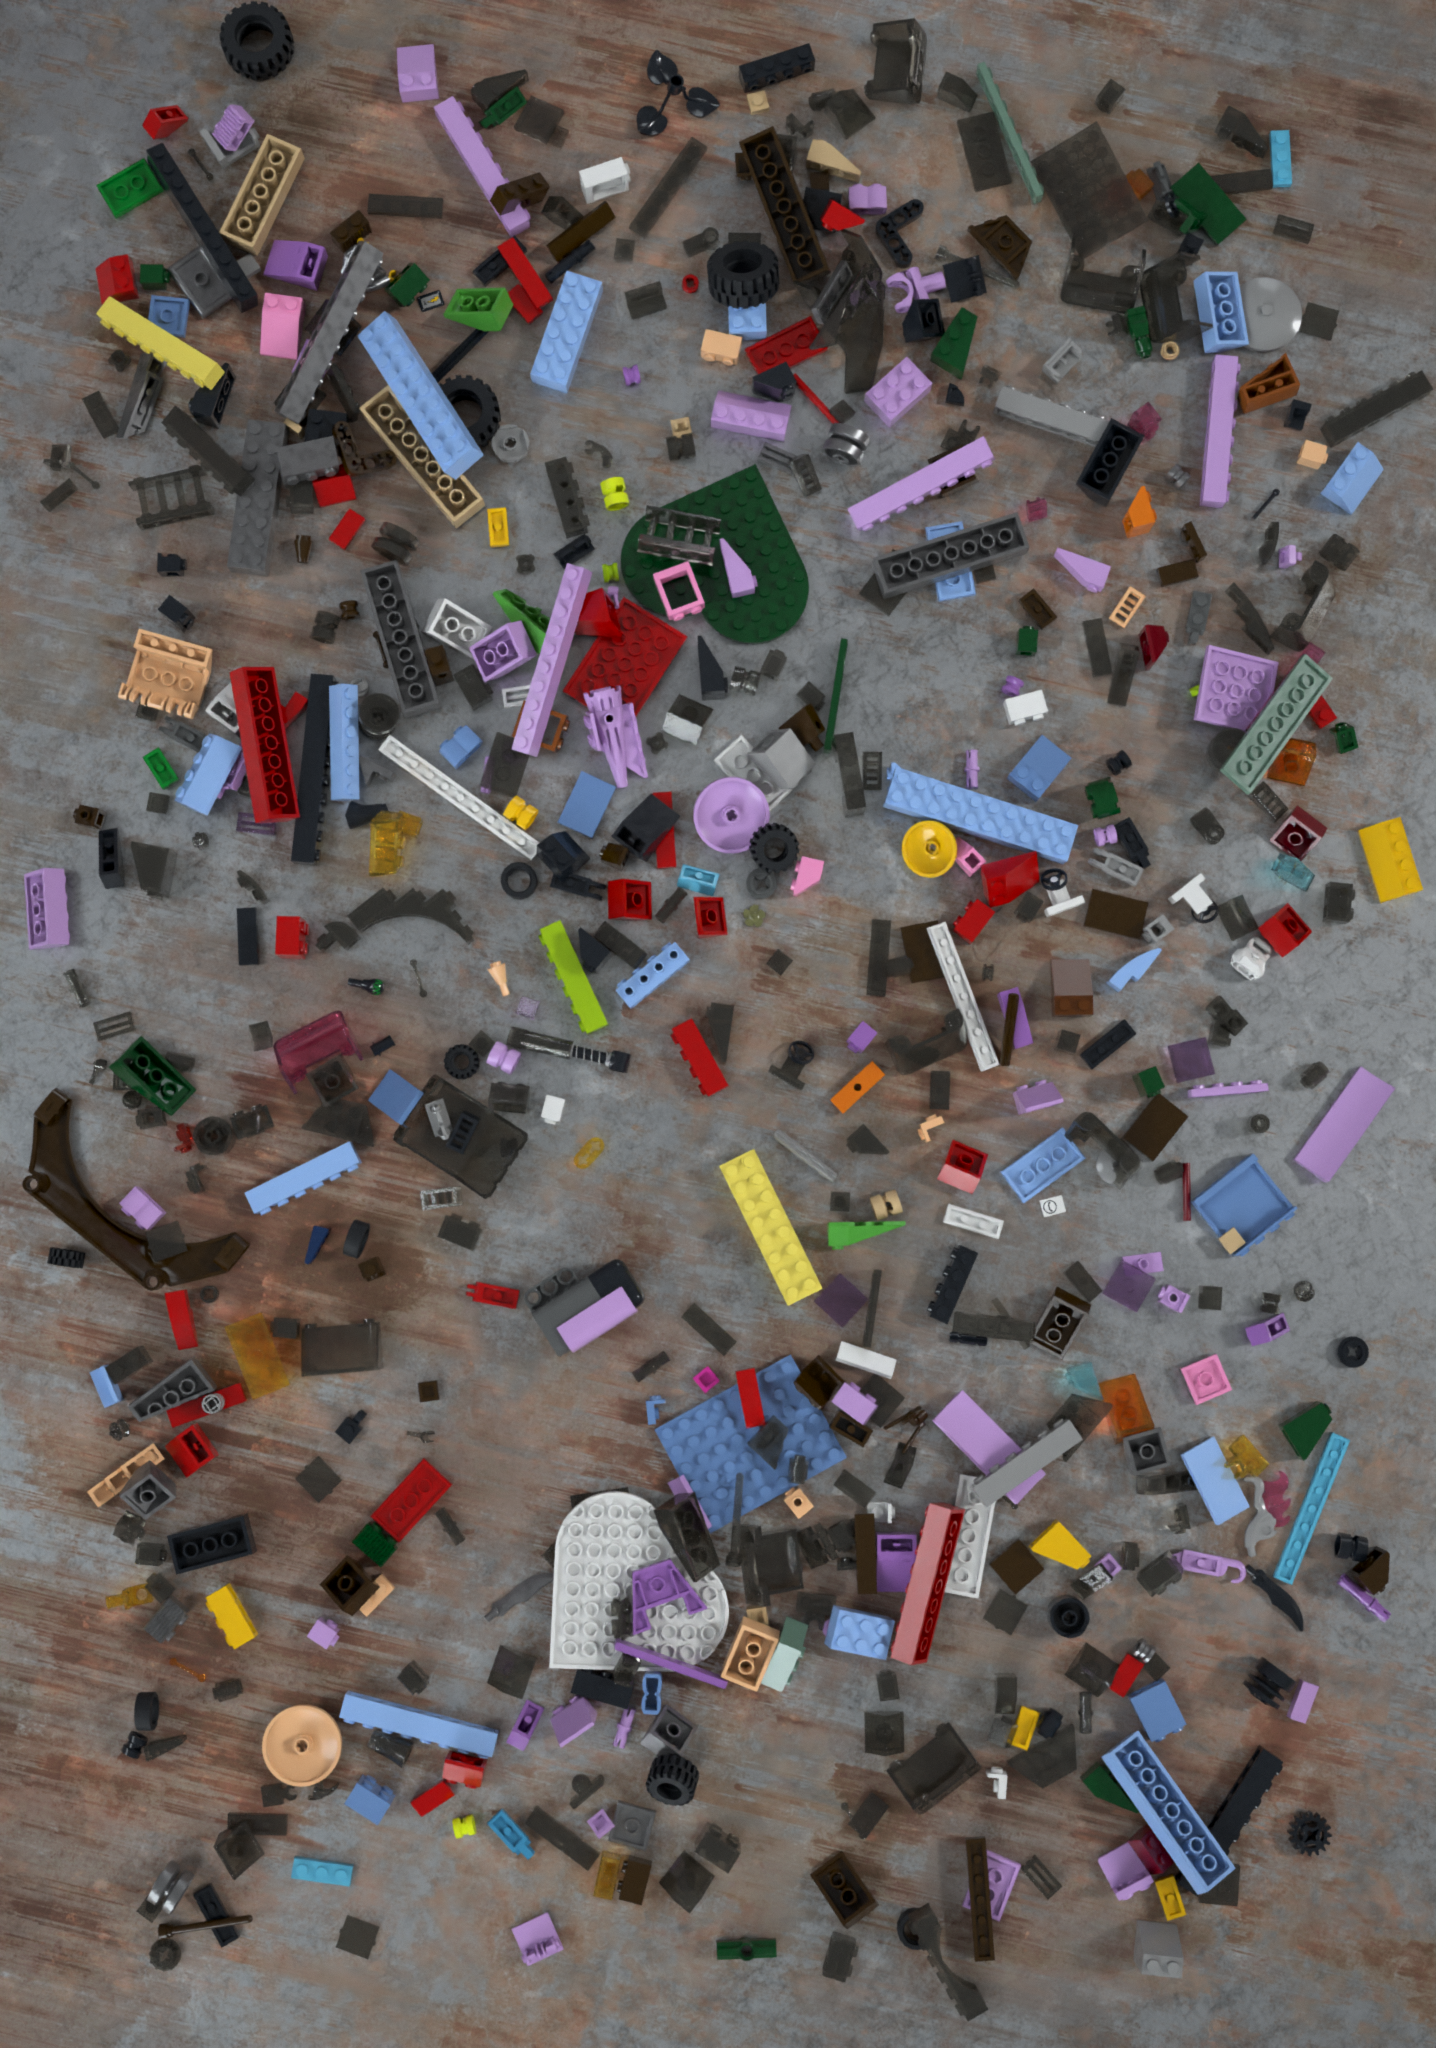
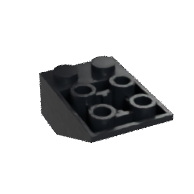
[611,794,680,862]

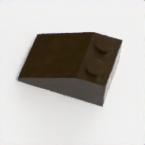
[1028,1287,1091,1360]
[810,1851,879,1929]

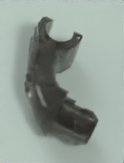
[584,440,613,468]

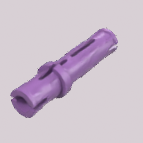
[1337,1574,1391,1623]

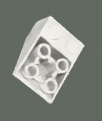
[205,682,240,738]

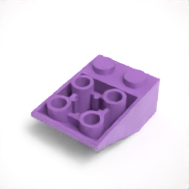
[263,240,328,291]
[876,1532,917,1592]

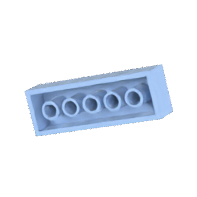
[530,271,603,393]

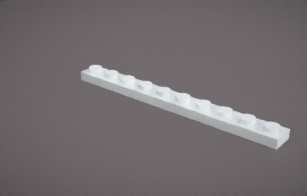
[378,735,539,861]

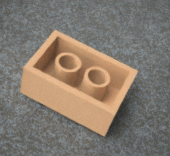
[720,1616,780,1692]

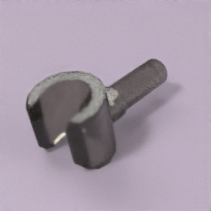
[89,1059,107,1085]
[407,1431,435,1443]

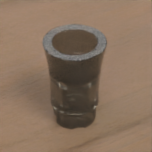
[367,1729,414,1768]

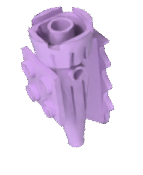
[583,685,648,788]

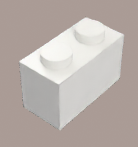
[1003,690,1048,726]

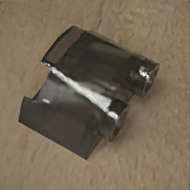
[230,1104,274,1140]

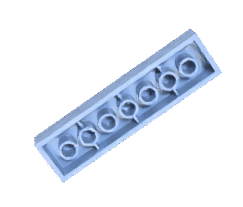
[1101,1731,1236,1895]

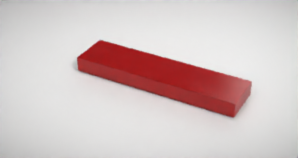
[497,237,553,310]
[653,791,676,869]
[166,1383,247,1428]

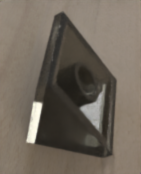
[1065,1642,1119,1698]
[864,1711,904,1756]
[213,1821,265,1880]

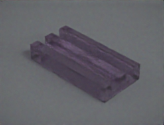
[236,812,276,836]

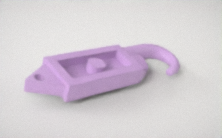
[1169,1549,1246,1583]

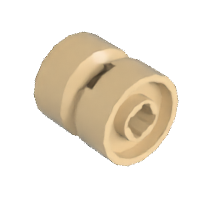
[869,1189,903,1221]

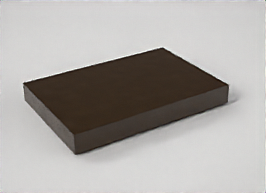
[1083,889,1148,940]
[900,920,945,984]
[1122,1094,1189,1162]

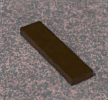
[546,201,616,262]
[854,1513,877,1595]

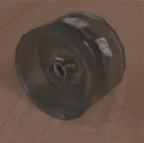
[371,522,420,566]

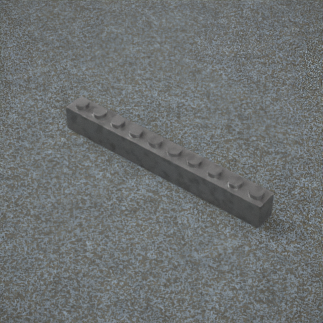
[274,241,384,424]

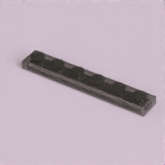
[629,137,707,239]

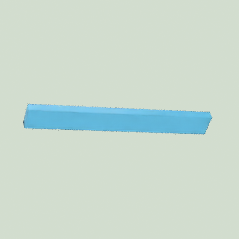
[1272,1432,1350,1585]

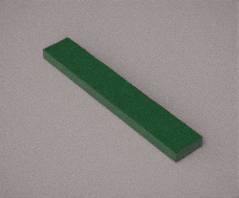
[823,638,848,754]

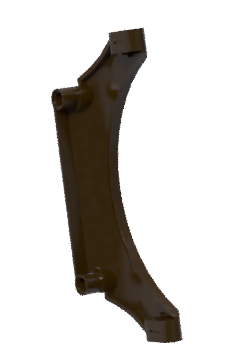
[22,1088,250,1291]

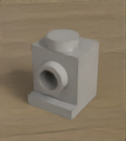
[1142,914,1174,944]

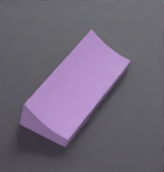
[1293,1066,1395,1182]
[932,1390,1046,1504]

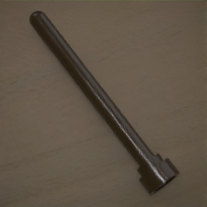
[158,1915,253,1941]

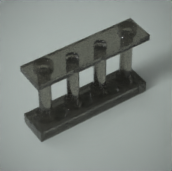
[128,465,215,531]
[637,505,721,566]

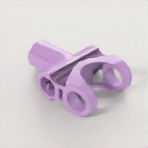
[886,267,946,313]

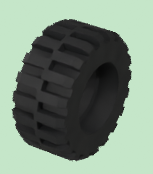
[219,1,294,81]
[707,240,780,309]
[438,375,501,448]

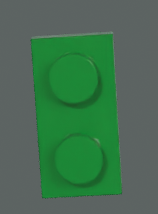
[142,747,180,790]

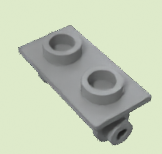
[424,1098,453,1140]

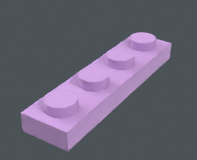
[1187,1080,1269,1098]

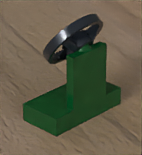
[1165,191,1208,234]

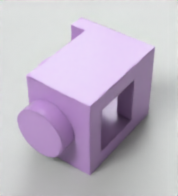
[1157,1284,1190,1313]

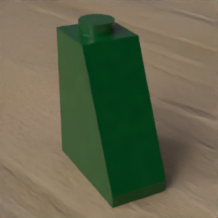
[1278,1401,1332,1461]

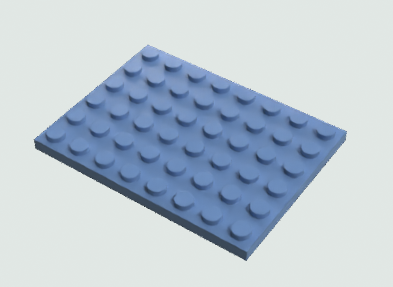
[654,1354,847,1533]

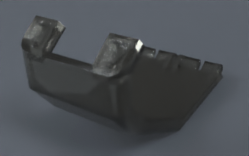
[393,1074,528,1199]

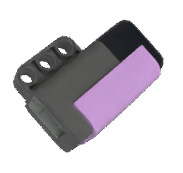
[524,1259,645,1357]

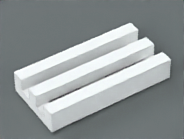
[502,685,530,709]

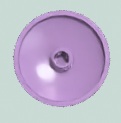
[693,777,770,853]

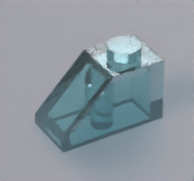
[1271,853,1315,892]
[1065,1361,1104,1401]

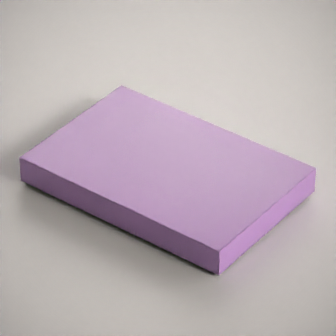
[962,1849,1021,1921]

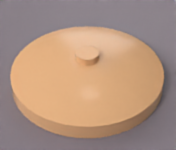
[262,1704,342,1787]

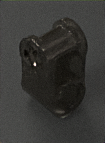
[1190,807,1225,845]

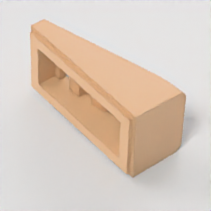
[1109,586,1146,628]

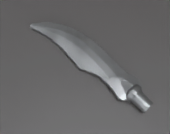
[484,1573,554,1622]

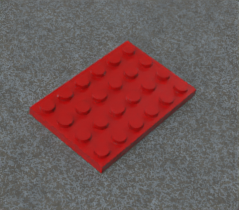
[563,597,688,720]

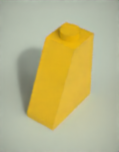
[1029,1519,1091,1570]

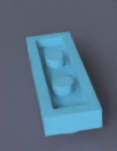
[1269,130,1292,188]
[291,1856,354,1887]

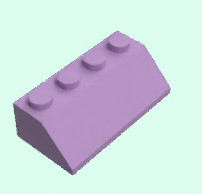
[711,390,792,442]
[24,868,70,950]

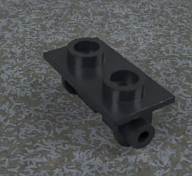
[553,533,595,569]

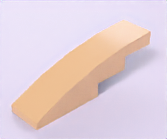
[87,1443,165,1508]

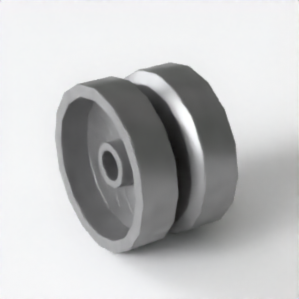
[822,423,870,467]
[147,1860,195,1915]

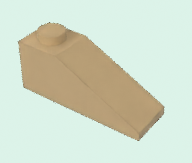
[806,139,861,183]

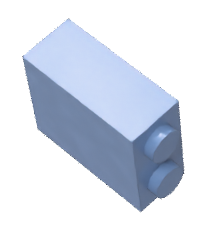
[1127,1678,1187,1742]

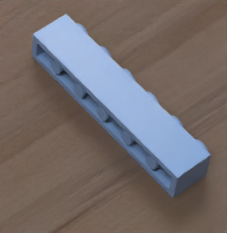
[329,683,359,801]
[245,1141,362,1216]

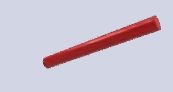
[793,373,843,424]

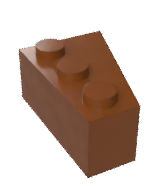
[1237,353,1301,414]

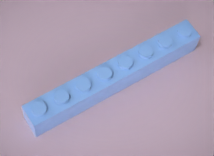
[339,1690,499,1759]

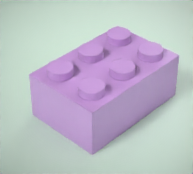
[864,357,932,428]
[469,620,537,682]

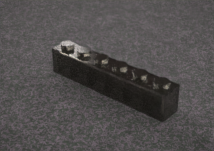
[1320,370,1433,448]
[161,405,255,496]

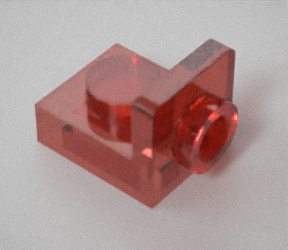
[173,1123,196,1154]

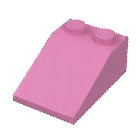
[260,293,306,360]

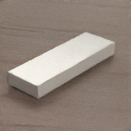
[943,1204,1004,1239]
[835,1341,897,1379]

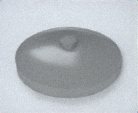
[1240,278,1302,353]

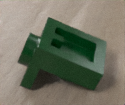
[1329,722,1359,754]

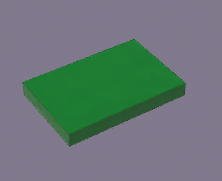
[96,158,164,219]

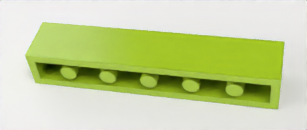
[538,920,609,1035]

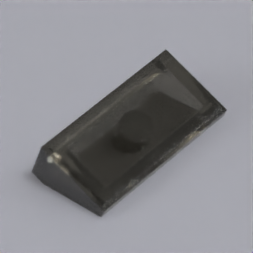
[1063,1261,1103,1303]
[848,1792,889,1839]

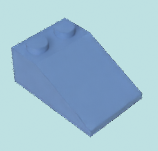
[1007,735,1071,802]

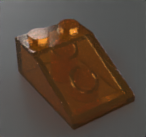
[1098,1374,1155,1445]

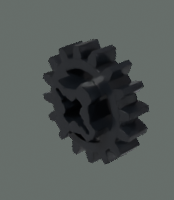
[1287,1810,1332,1856]

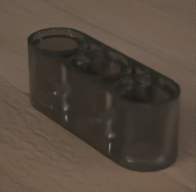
[593,921,648,969]

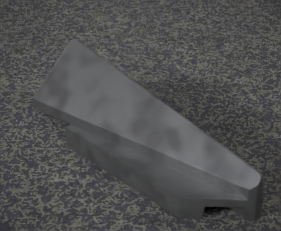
[116,353,167,439]

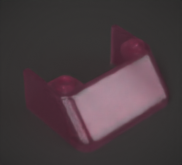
[273,1010,364,1095]

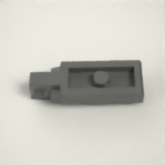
[1185,590,1212,645]

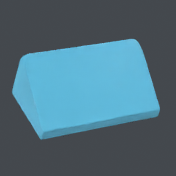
[677,864,719,896]

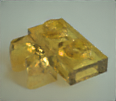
[1224,1434,1269,1480]

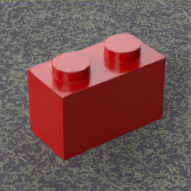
[952,899,995,944]

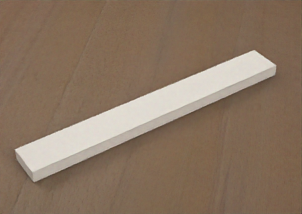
[927,921,1000,1072]

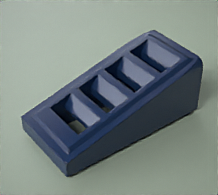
[304,1226,331,1264]

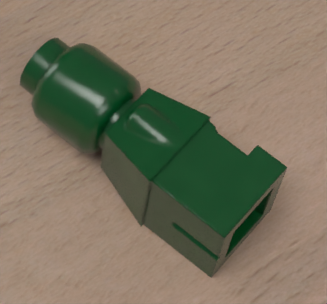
[1124,306,1153,359]

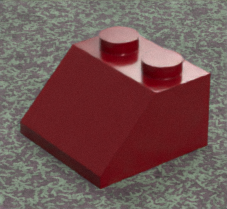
[1269,805,1328,863]

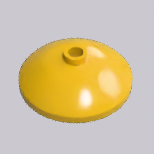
[902,820,957,878]

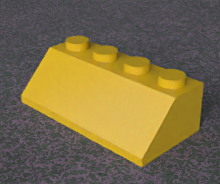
[1358,817,1423,903]

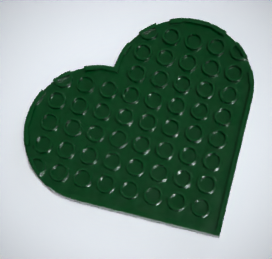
[621,464,809,645]

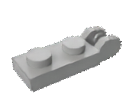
[1088,848,1144,887]

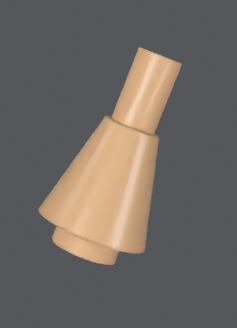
[487,961,510,996]

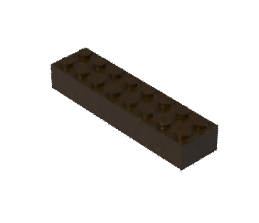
[739,126,831,288]

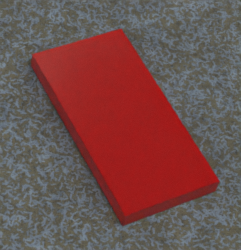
[744,316,828,375]
[370,1458,453,1543]

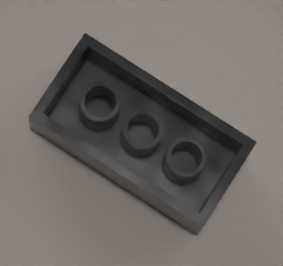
[167,1513,257,1575]

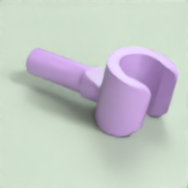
[608,586,619,609]

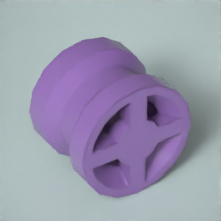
[622,364,641,386]
[1001,676,1024,697]

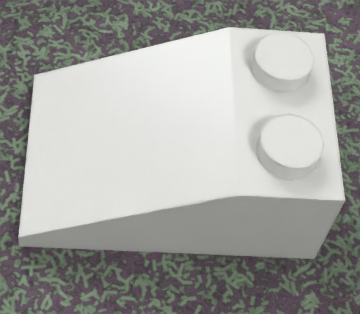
[421,598,492,660]

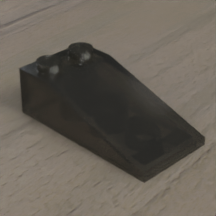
[653,1492,720,1582]

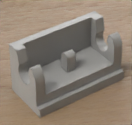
[1042,337,1082,384]

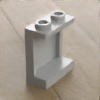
[200,127,260,169]

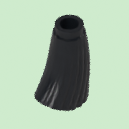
[345,801,389,829]

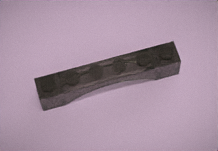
[908,1903,989,2021]

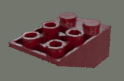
[1128,1823,1174,1874]

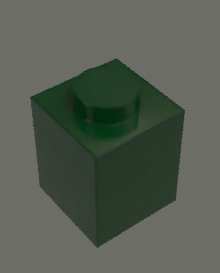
[140,264,170,290]
[1015,626,1038,657]

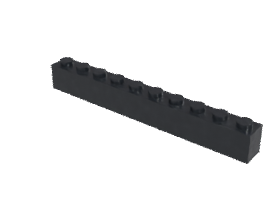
[146,143,258,313]
[291,673,339,866]

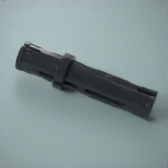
[544,239,595,284]

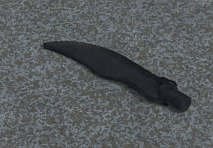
[1245,1564,1303,1632]

